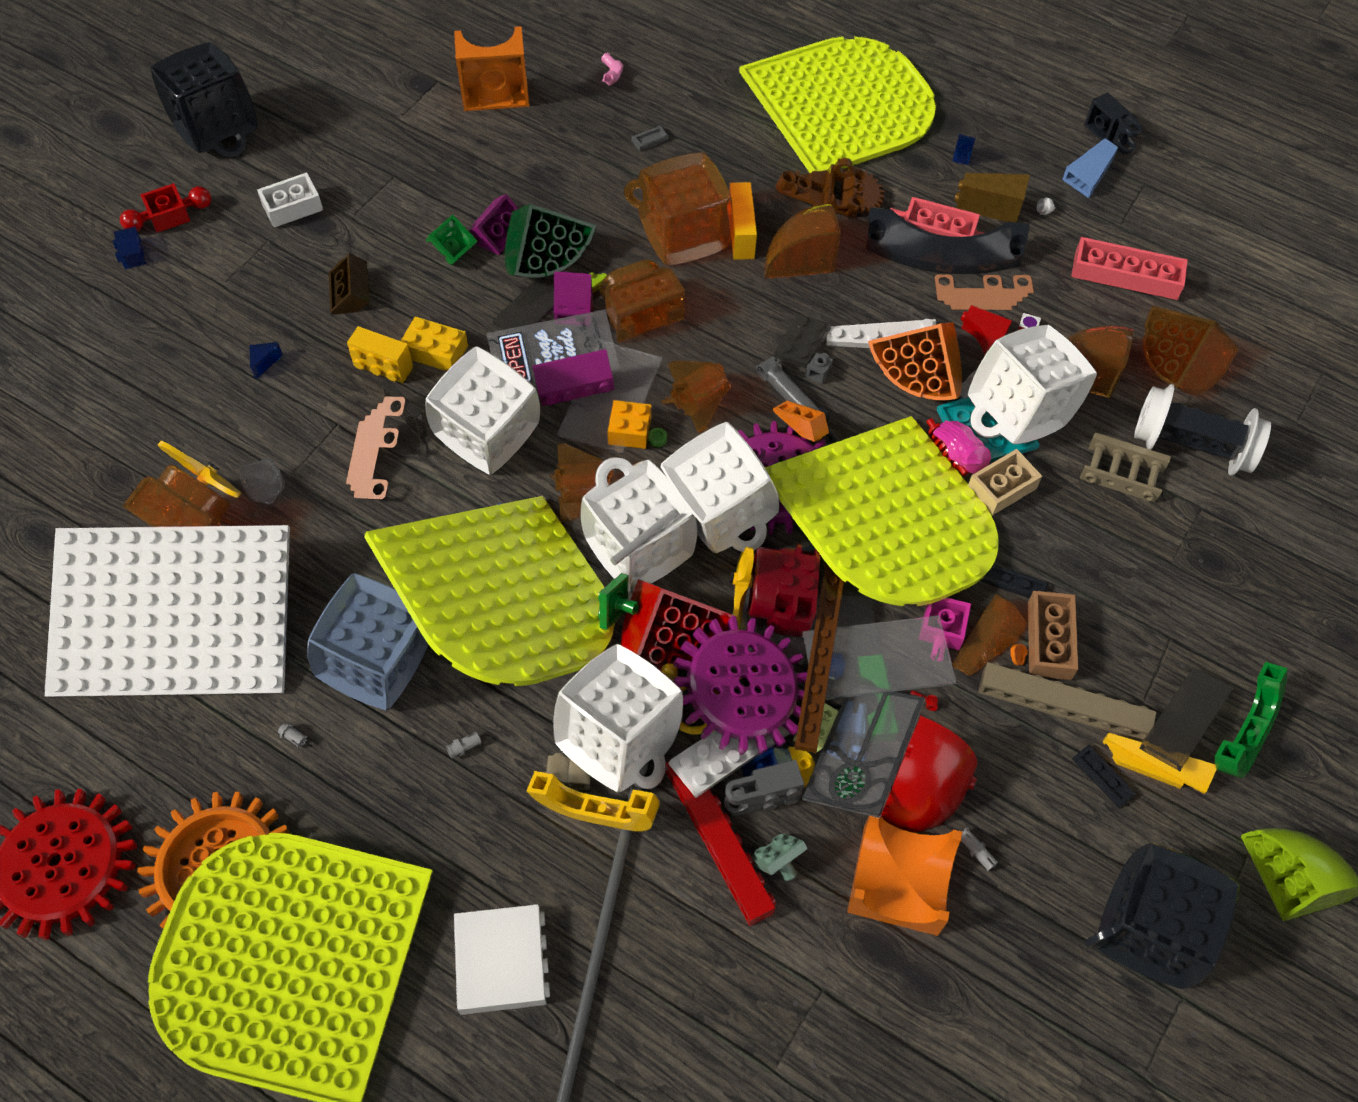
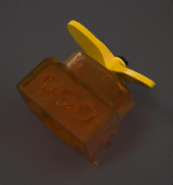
[122,441,241,527]

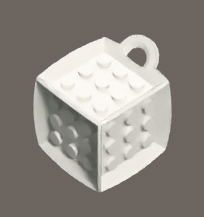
[968,325,1097,444]
[425,346,540,475]
[660,422,779,553]
[581,457,697,593]
[554,644,683,792]

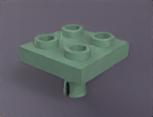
[751,833,808,881]

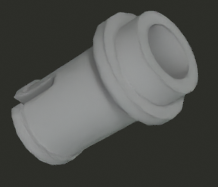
[278,723,307,748]

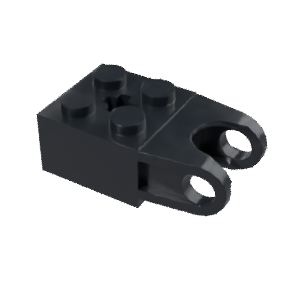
[1084,92,1143,154]

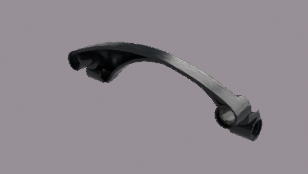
[866,207,1029,274]

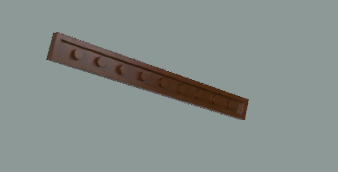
[795,563,844,753]

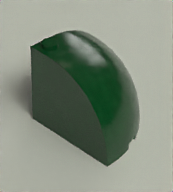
[505,204,596,278]

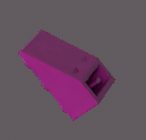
[554,271,593,327]

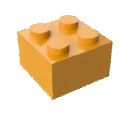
[608,400,651,449]

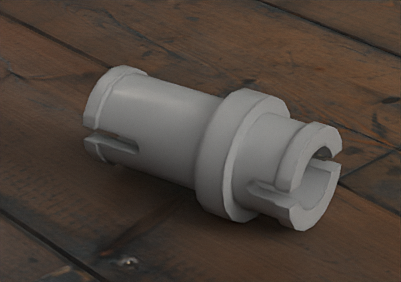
[446,732,482,758]

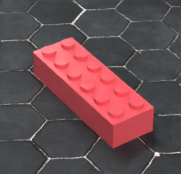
[1071,237,1188,300]

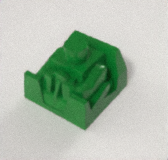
[426,214,477,265]

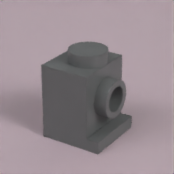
[805,353,833,384]

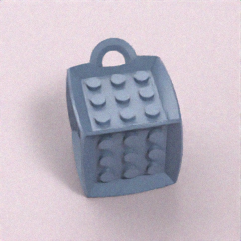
[307,573,428,710]

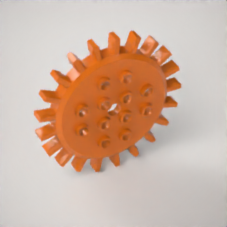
[138,792,290,929]

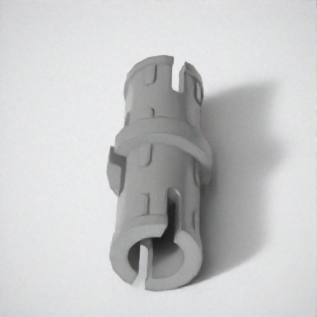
[961,827,999,871]

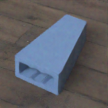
[1062,139,1118,198]

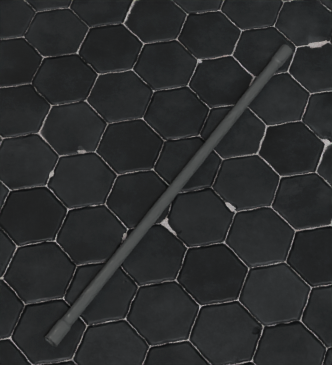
[556,761,649,1102]

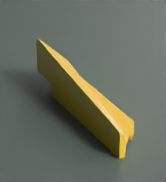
[1103,733,1217,794]

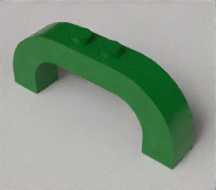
[1215,662,1288,779]

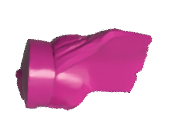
[933,421,991,474]

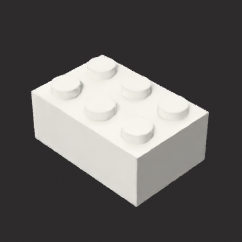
[257,173,323,228]

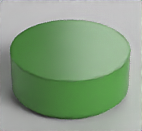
[648,428,667,447]

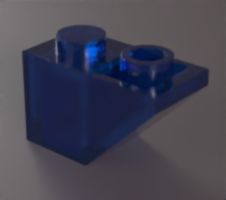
[952,134,976,165]

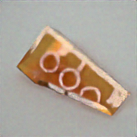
[951,594,1028,676]

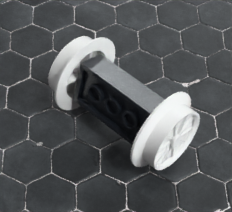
[1134,384,1271,476]

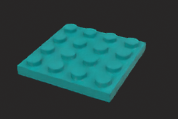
[937,397,1040,463]

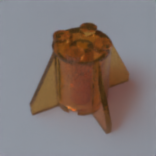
[661,360,731,433]
[550,444,613,522]

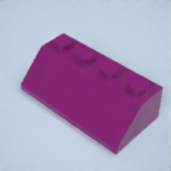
[532,349,615,406]

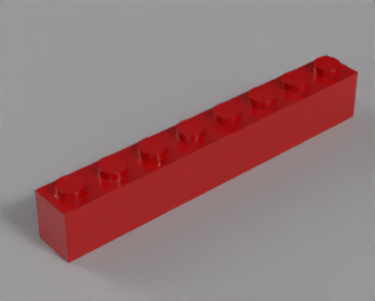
[665,762,776,927]

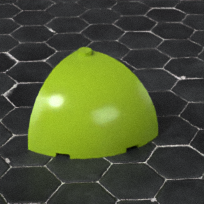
[1241,828,1358,921]

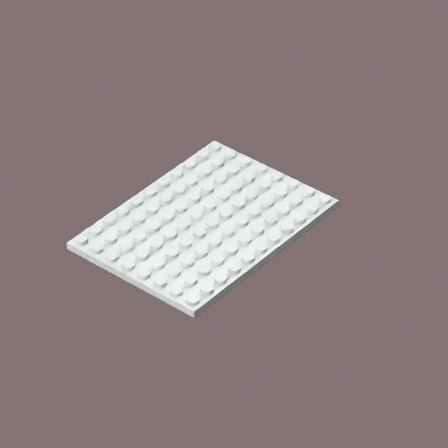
[45,525,290,697]

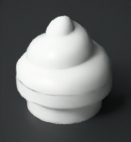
[1036,197,1055,215]

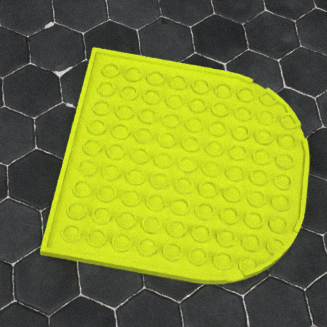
[739,37,936,173]
[765,416,998,606]
[365,496,614,686]
[148,833,433,1102]

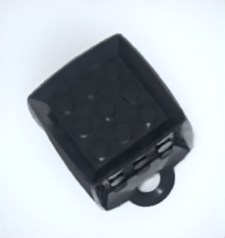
[150,42,258,158]
[1085,843,1240,989]

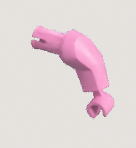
[601,53,623,86]

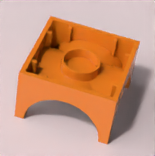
[454,27,529,111]
[847,814,962,936]

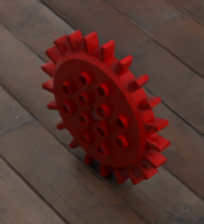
[0,789,137,940]

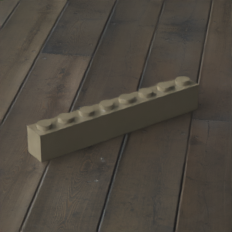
[978,662,1156,742]

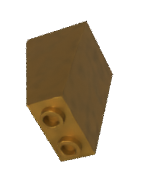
[954,173,1030,222]

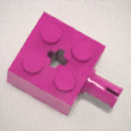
[918,598,971,662]

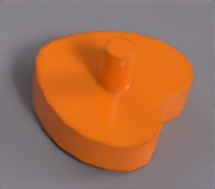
[1011,644,1028,666]

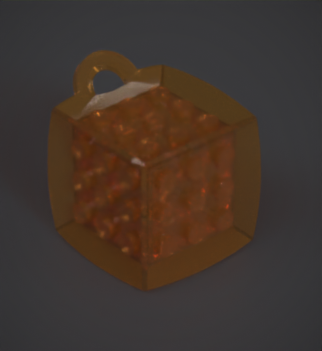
[624,152,733,266]

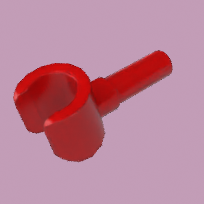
[910,690,938,711]

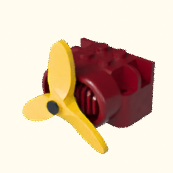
[729,544,820,638]

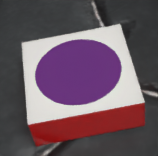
[1018,313,1041,330]

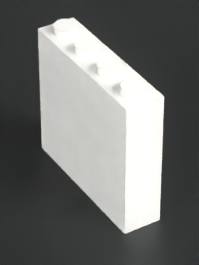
[454,905,550,1015]

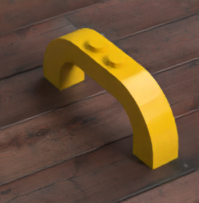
[527,771,660,831]

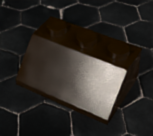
[328,253,370,315]

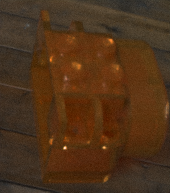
[600,260,685,343]

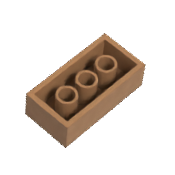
[1028,591,1078,680]

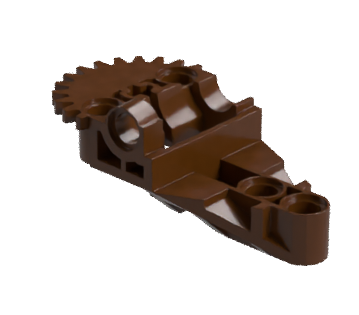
[775,158,885,217]

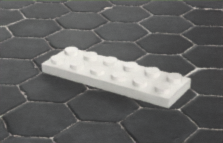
[669,708,790,798]

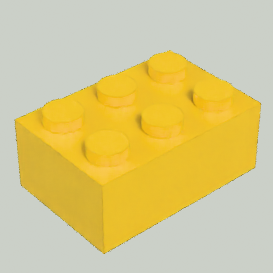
[401,317,468,371]
[347,326,413,383]

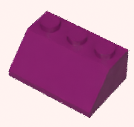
[468,194,519,255]

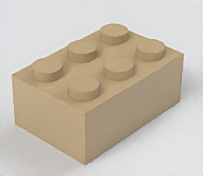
[968,449,1042,516]

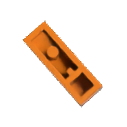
[773,401,829,442]

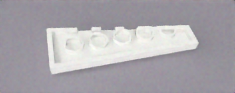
[826,319,936,348]

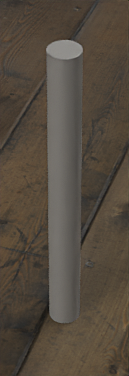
[610,510,677,566]

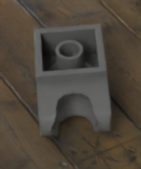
[724,760,804,816]

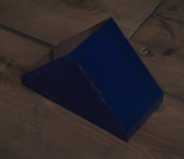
[249,342,283,379]

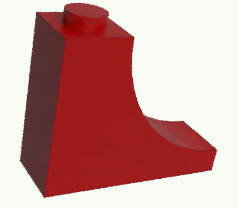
[960,305,1012,356]

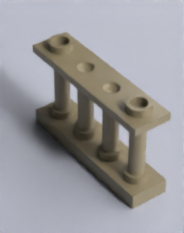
[1080,432,1171,503]

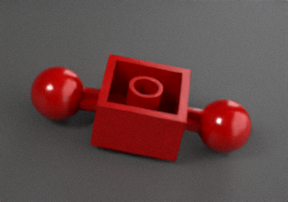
[120,183,212,233]

